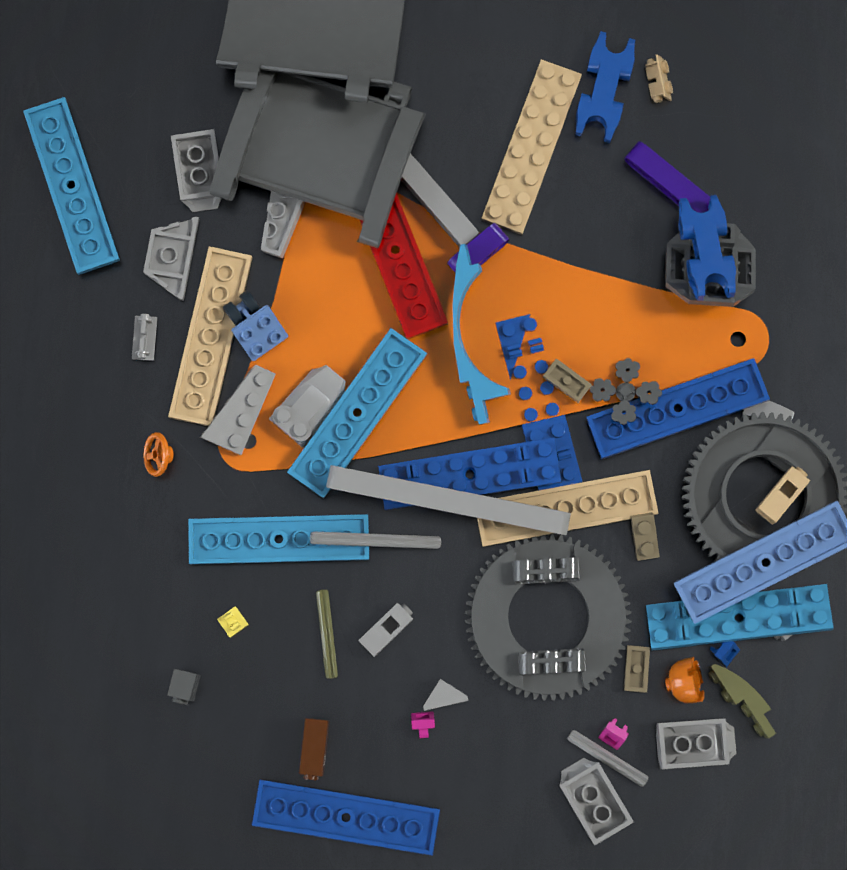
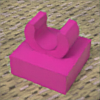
[411,712,435,738]
[598,719,628,750]

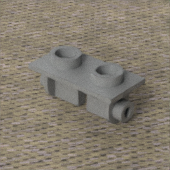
[132,314,157,361]

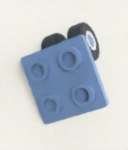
[223,290,288,361]

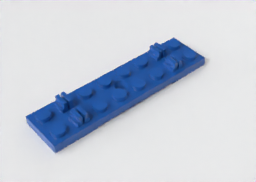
[496,314,583,491]
[586,358,770,460]
[378,438,562,510]
[252,780,440,855]

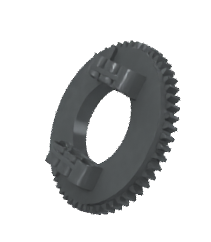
[682,412,847,574]
[465,534,632,701]

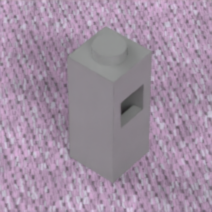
[358,603,413,657]

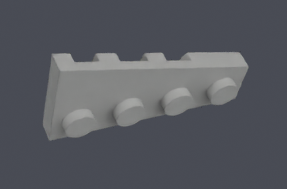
[261,191,305,259]
[199,365,276,455]

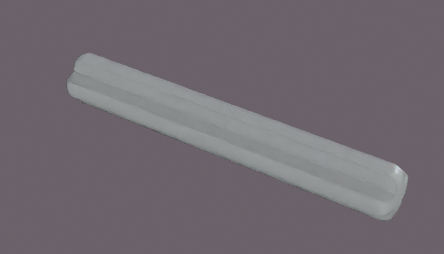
[568,730,648,787]

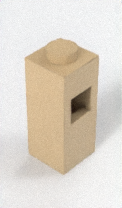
[755,466,810,525]

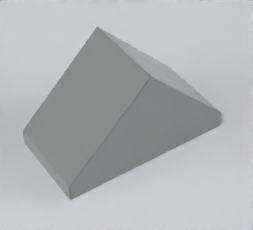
[423,679,469,711]

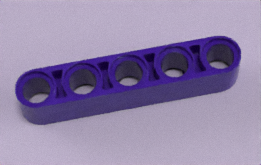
[624,141,710,213]

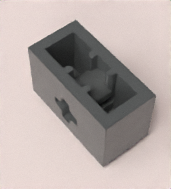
[167,669,201,705]

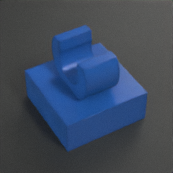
[710,641,740,667]

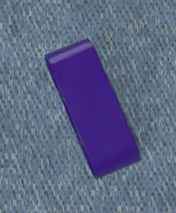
[447,223,510,273]

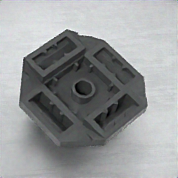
[665,223,756,307]

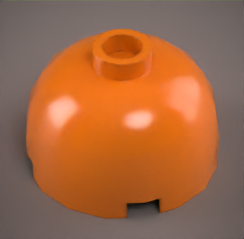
[665,657,704,703]

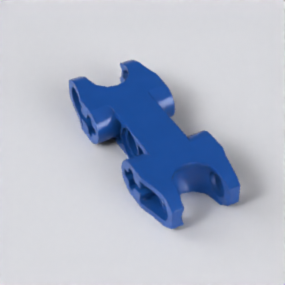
[575,31,635,143]
[678,195,736,301]

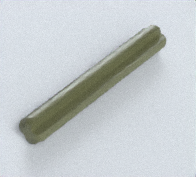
[316,589,338,679]

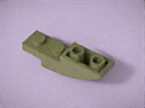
[708,664,776,738]

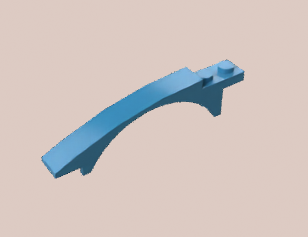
[452,244,511,425]

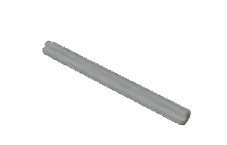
[310,532,441,549]

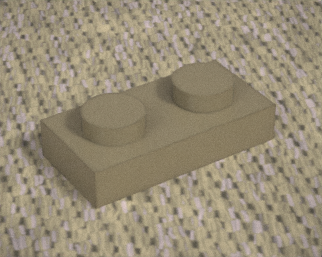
[543,358,592,403]
[630,512,660,561]
[624,645,650,693]

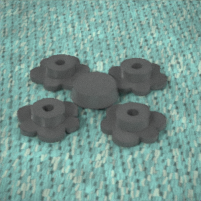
[590,358,662,425]

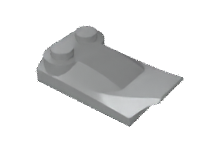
[171,129,222,212]
[269,365,346,448]
[656,718,736,769]
[559,758,634,846]

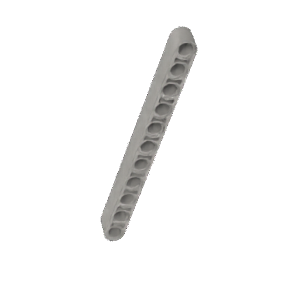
[326,465,571,535]

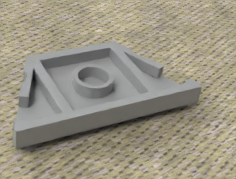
[143,217,199,301]

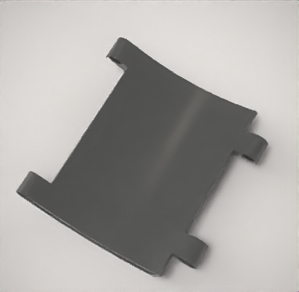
[216,0,405,103]
[210,70,426,248]

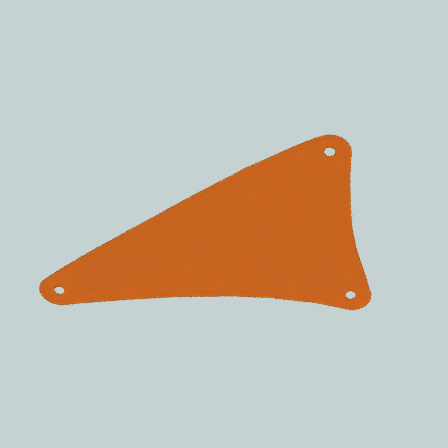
[218,193,769,472]

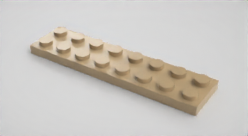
[481,60,582,235]
[168,246,253,426]
[477,470,659,547]

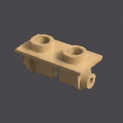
[645,55,673,103]

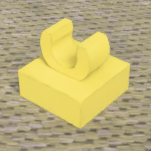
[217,606,249,638]

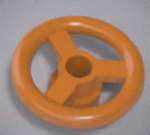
[143,432,173,477]

